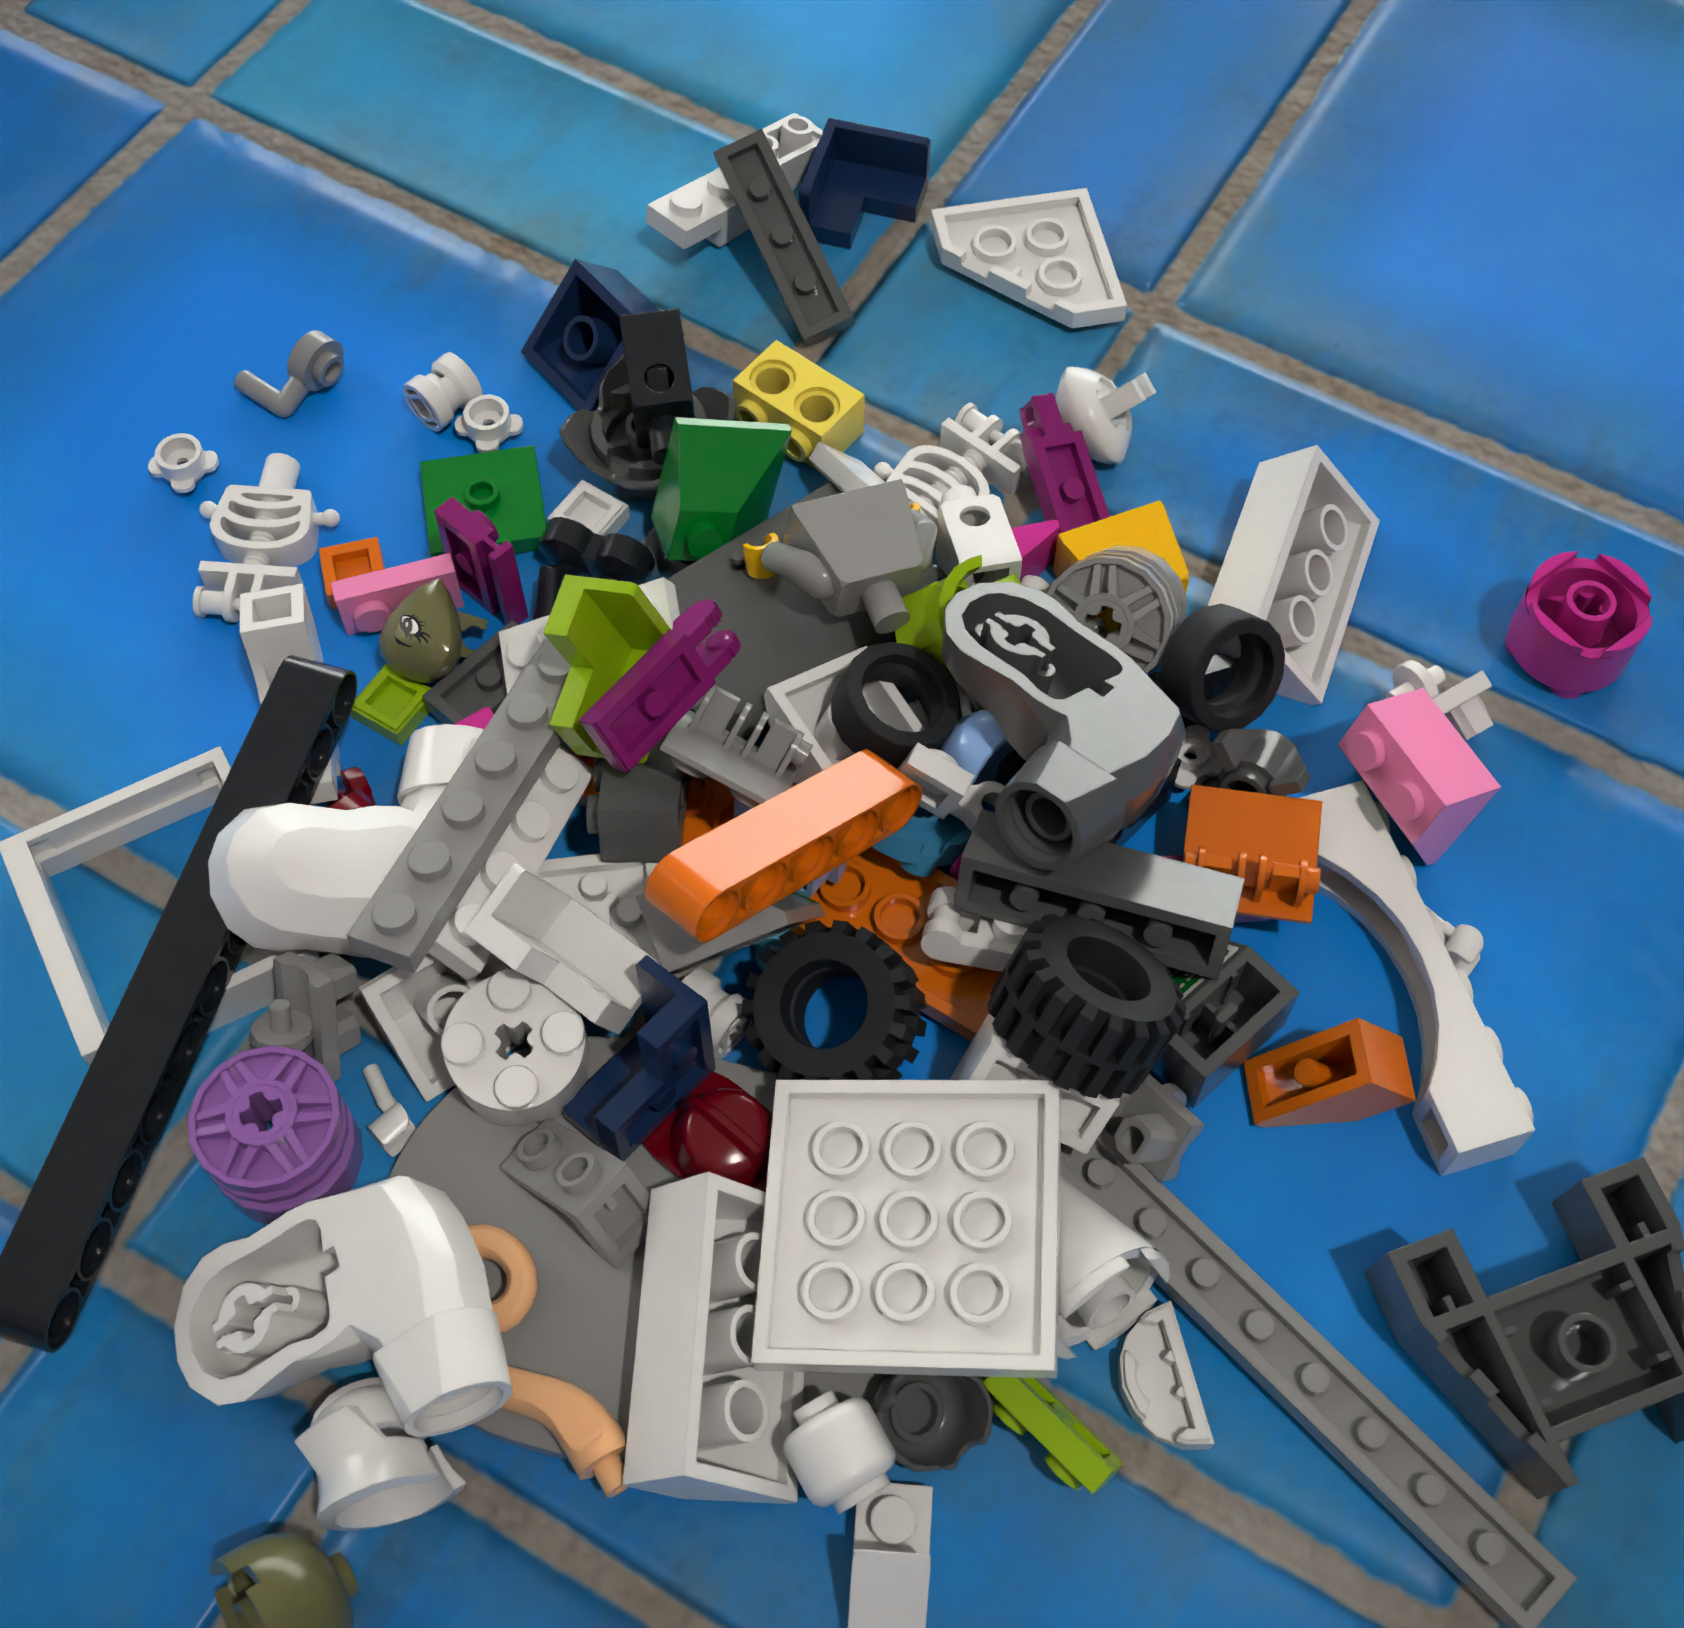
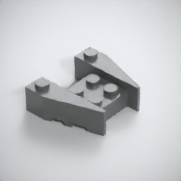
[1364,1157,1684,1500]

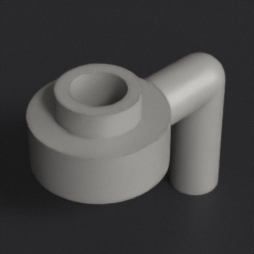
[234,330,344,418]

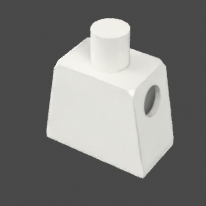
[936,485,1022,587]

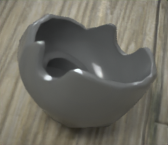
[872,1374,994,1472]

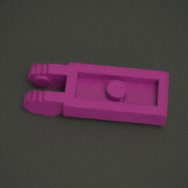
[579,599,742,773]

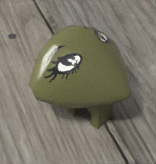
[378,579,488,684]

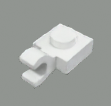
[898,743,1005,831]

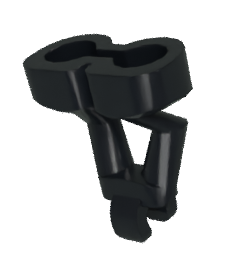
[533,517,655,620]

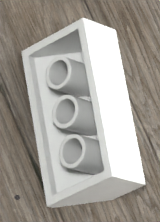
[1208,445,1380,705]
[622,1172,804,1504]

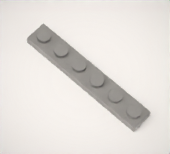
[347,639,571,973]

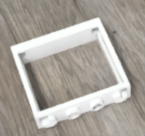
[0,746,323,1066]

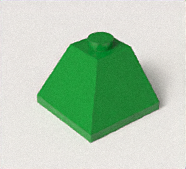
[651,417,792,561]

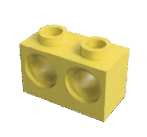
[732,340,865,471]

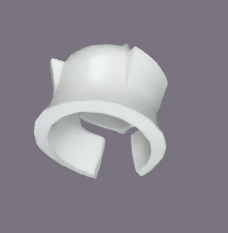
[294,1377,466,1531]

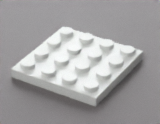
[751,1080,1062,1379]

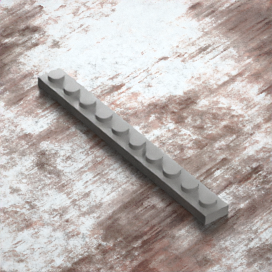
[1060,1128,1577,1628]

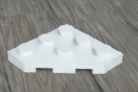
[930,188,1127,328]

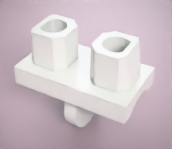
[1385,660,1494,741]

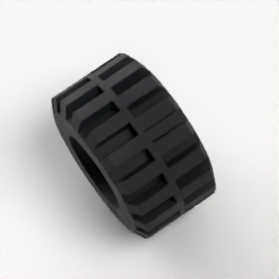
[988,913,1186,1099]
[742,920,927,1080]

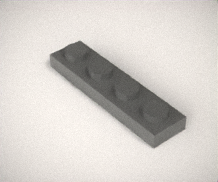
[713,129,855,347]

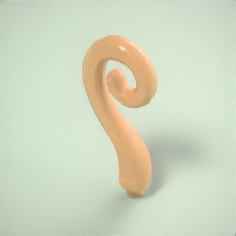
[467,1224,629,1498]

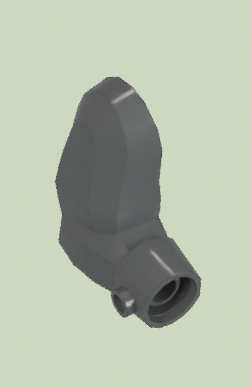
[941,582,1186,871]

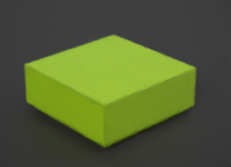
[351,663,431,746]

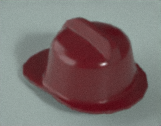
[642,1071,773,1192]

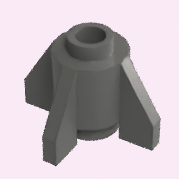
[1186,729,1310,807]

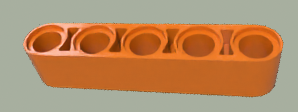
[645,749,923,943]

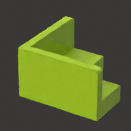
[543,575,671,764]

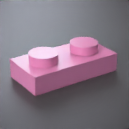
[330,553,465,636]

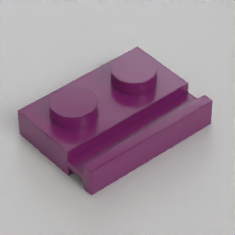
[434,497,529,625]

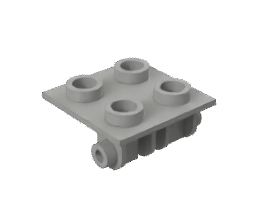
[660,685,813,808]

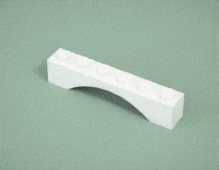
[1299,780,1535,1177]

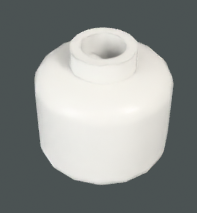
[783,1390,896,1515]

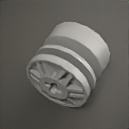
[1047,545,1187,674]

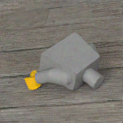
[742,479,938,634]

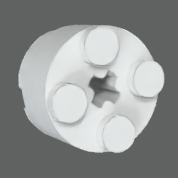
[441,969,590,1126]

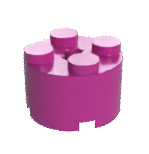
[1504,551,1653,699]

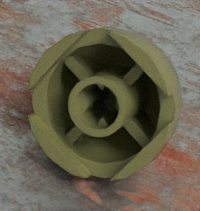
[210,1533,359,1628]

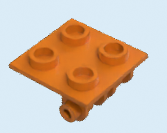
[1182,785,1323,924]

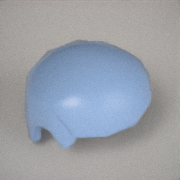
[940,710,1014,785]

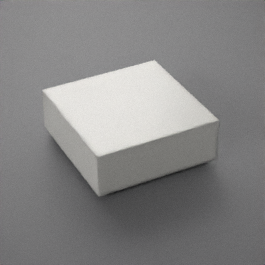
[547,480,630,536]

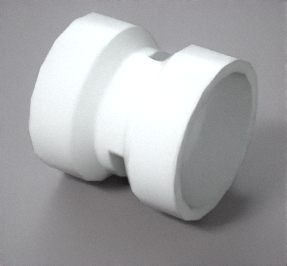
[402,352,483,432]
[682,967,753,1059]

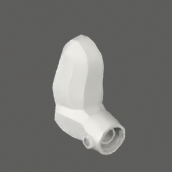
[208,724,484,958]
[174,1175,513,1437]

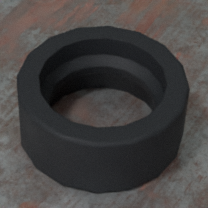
[1160,603,1285,732]
[831,642,961,769]

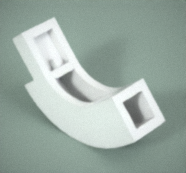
[240,583,341,806]

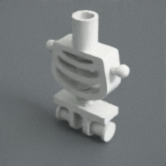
[874,402,1030,541]
[192,453,340,622]

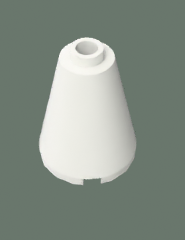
[1057,1175,1171,1359]

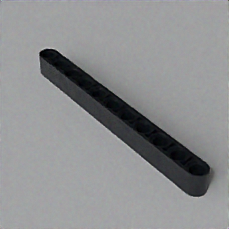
[0,655,357,1353]

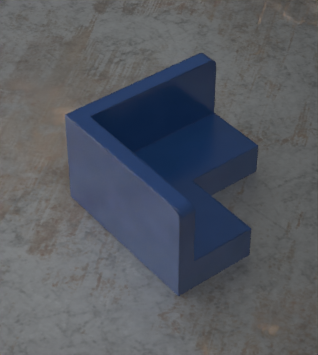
[799,118,931,250]
[563,955,716,1162]

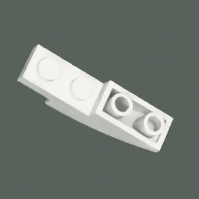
[646,113,823,249]

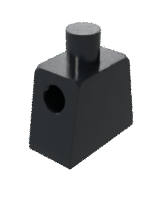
[619,308,694,465]

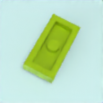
[984,1377,1125,1494]

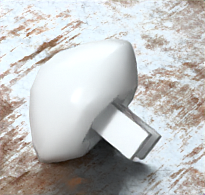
[1055,367,1156,464]

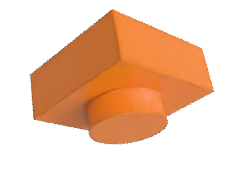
[319,537,386,609]

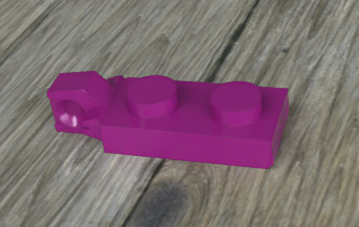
[1019,393,1110,534]

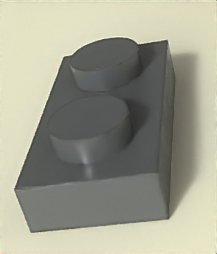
[422,620,518,725]

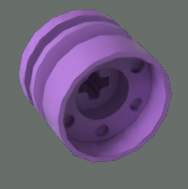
[188,1045,364,1224]

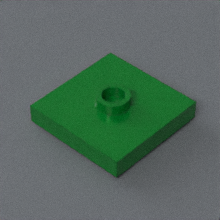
[420,445,547,557]

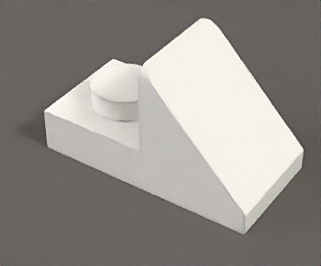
[848,1483,933,1628]

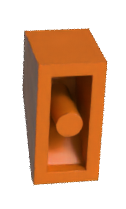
[1244,1018,1416,1127]

